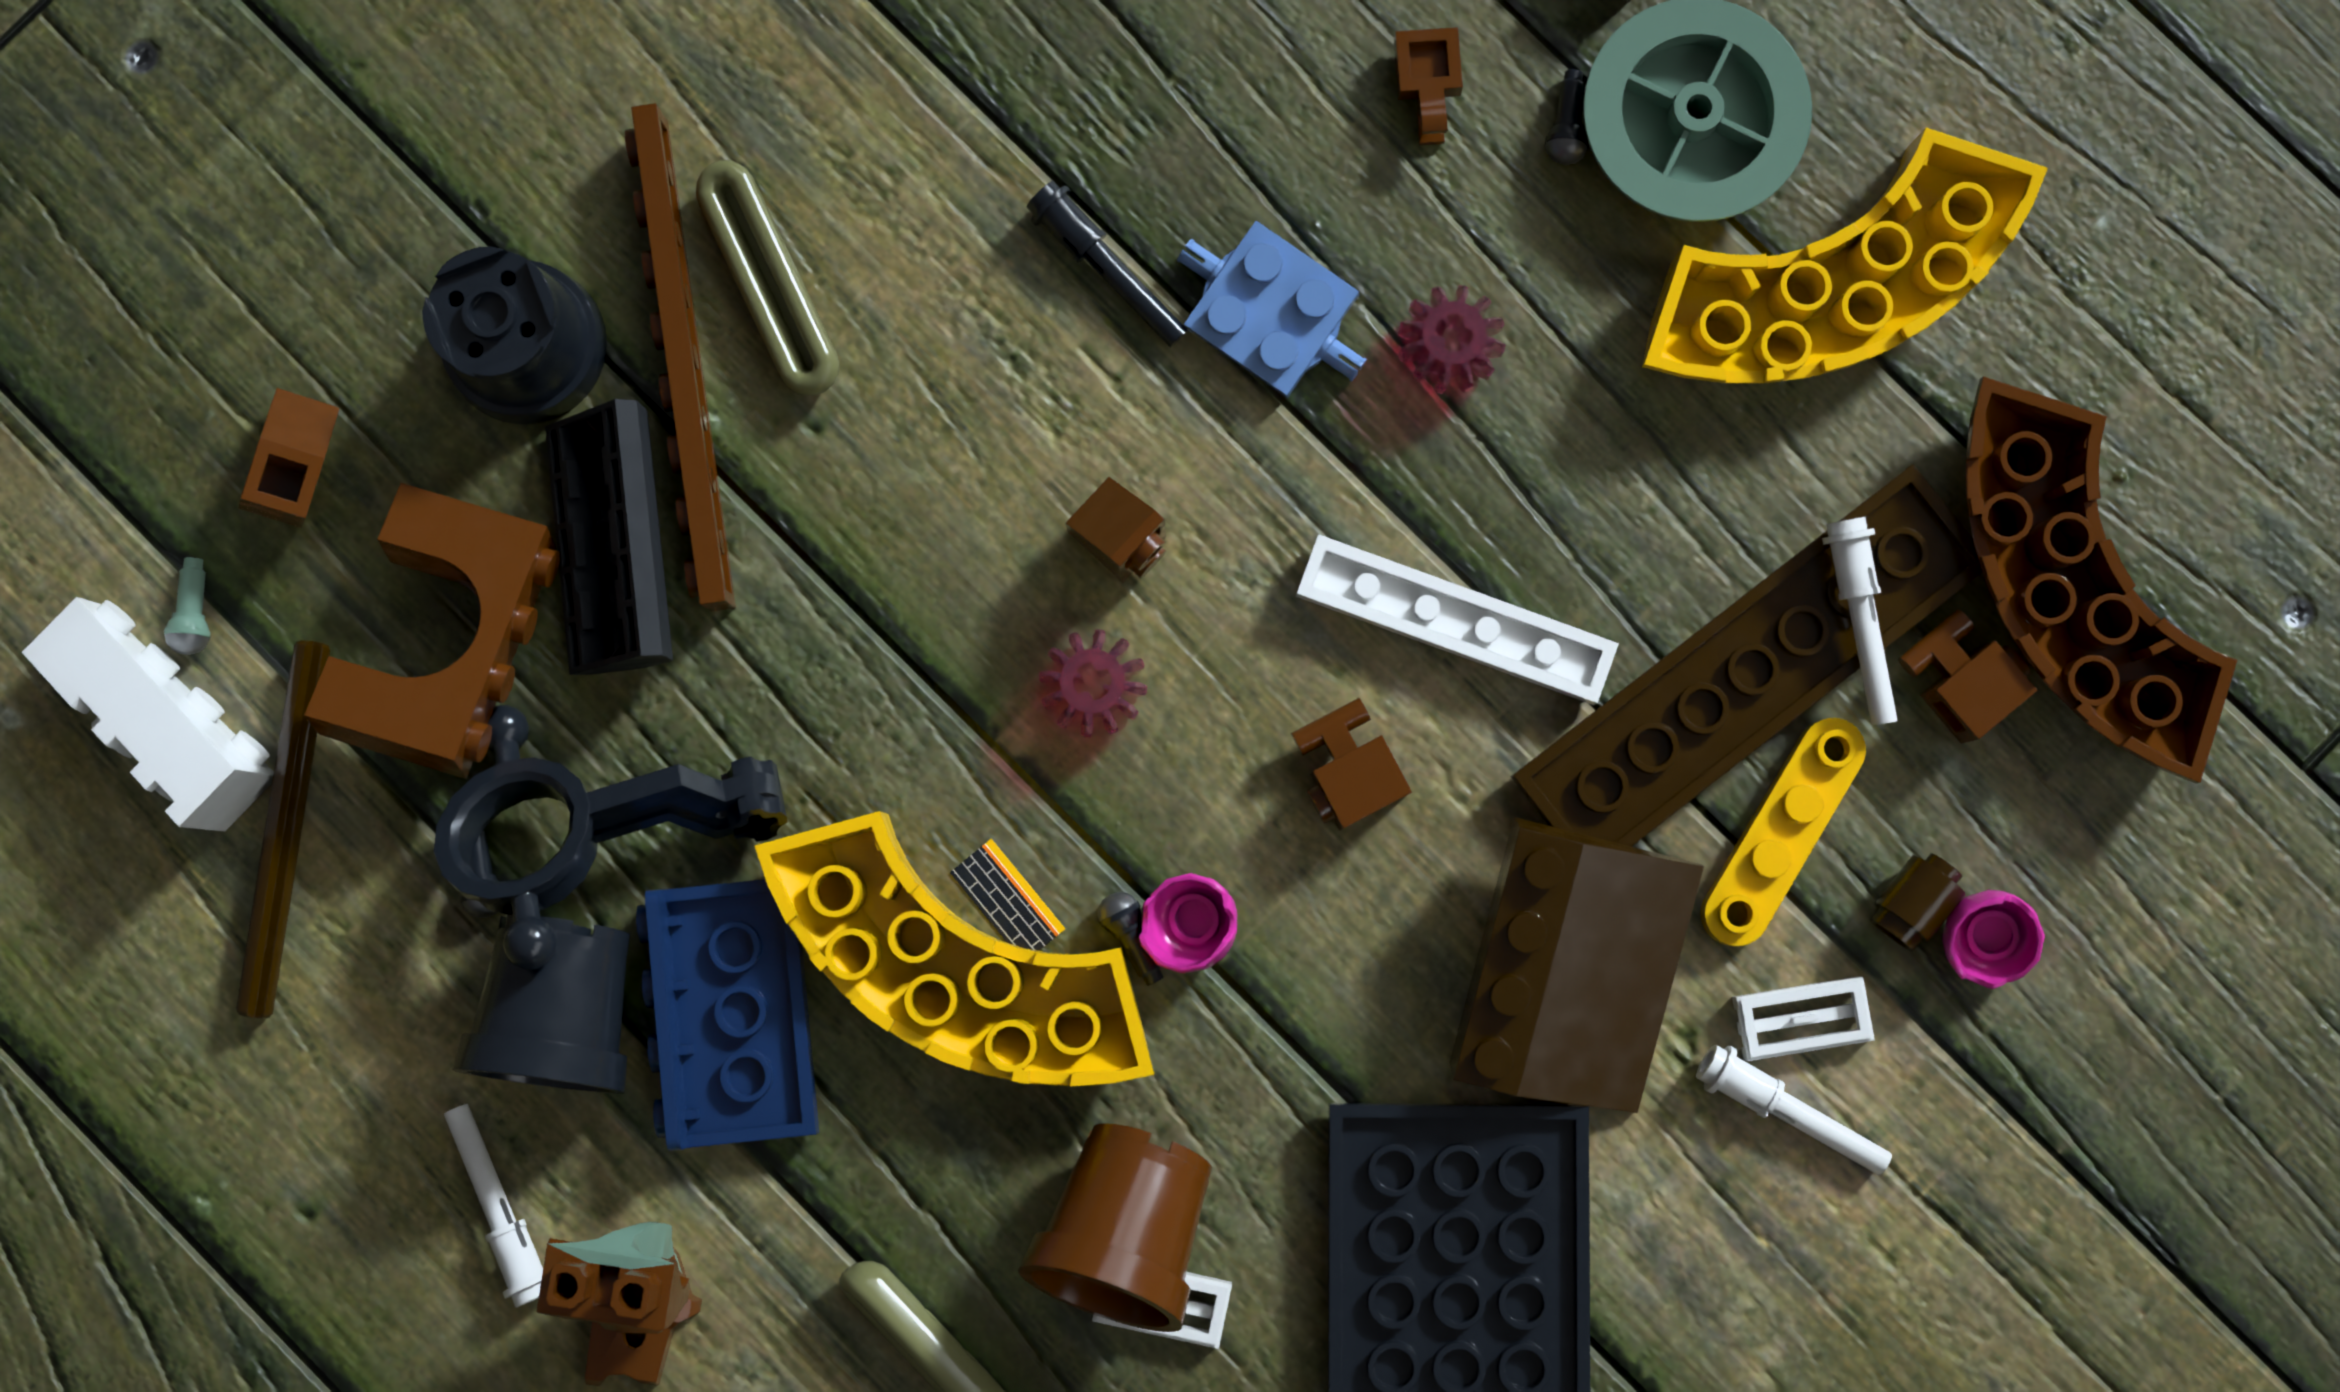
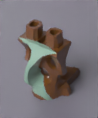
[536,1222,702,1386]

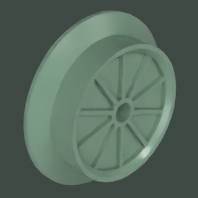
[1583,0,1812,222]

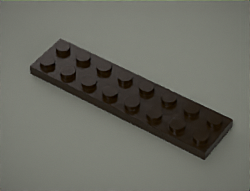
[1510,464,1982,847]

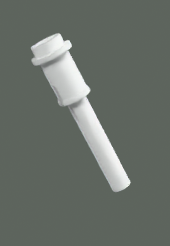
[1822,517,1898,725]
[1696,1045,1892,1175]
[444,1104,543,1308]

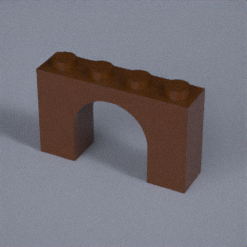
[304,483,560,779]

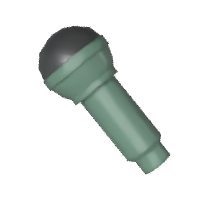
[164,557,211,655]

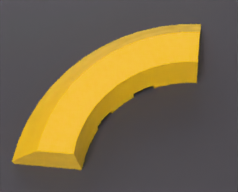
[1642,128,2048,383]
[755,811,1154,1087]

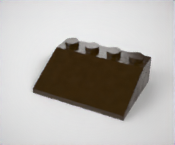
[1449,817,1704,1113]

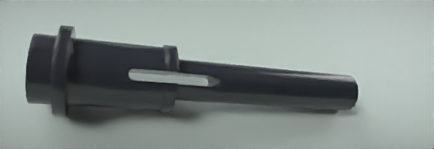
[1026,181,1188,348]

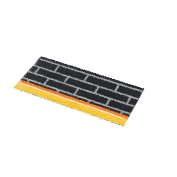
[950,838,1066,951]

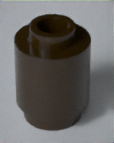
[1870,853,1966,952]

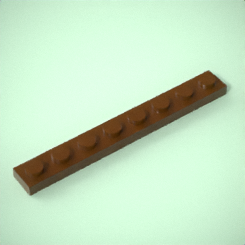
[625,103,736,612]

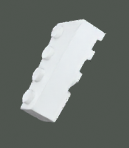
[22,597,274,831]

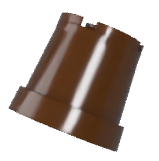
[1018,1123,1212,1332]

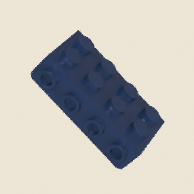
[636,879,820,1151]

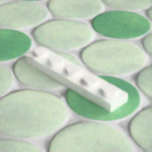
[1296,534,1619,705]

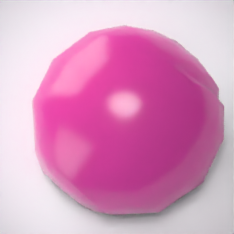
[1139,873,1237,973]
[1942,890,2045,989]

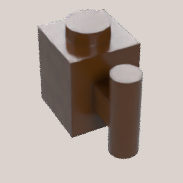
[1898,609,2038,744]
[1291,698,1412,830]

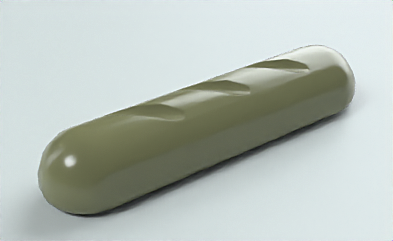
[696,160,840,396]
[839,1261,1006,1392]

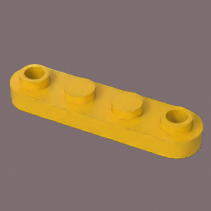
[1700,718,1866,946]

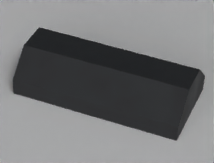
[545,399,673,675]

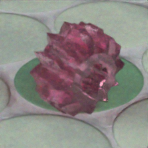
[1398,285,1506,394]
[1039,629,1148,739]

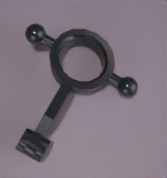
[434,705,788,970]

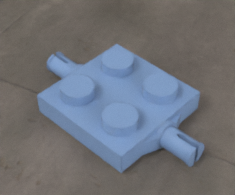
[1177,221,1367,398]

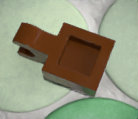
[1394,27,1463,146]

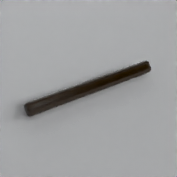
[236,640,330,1019]

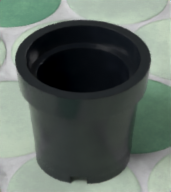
[422,246,607,424]
[452,914,630,1094]

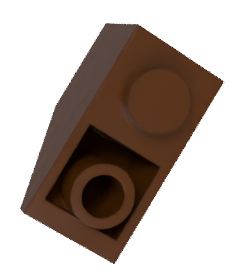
[238,388,340,528]
[1065,477,1166,583]

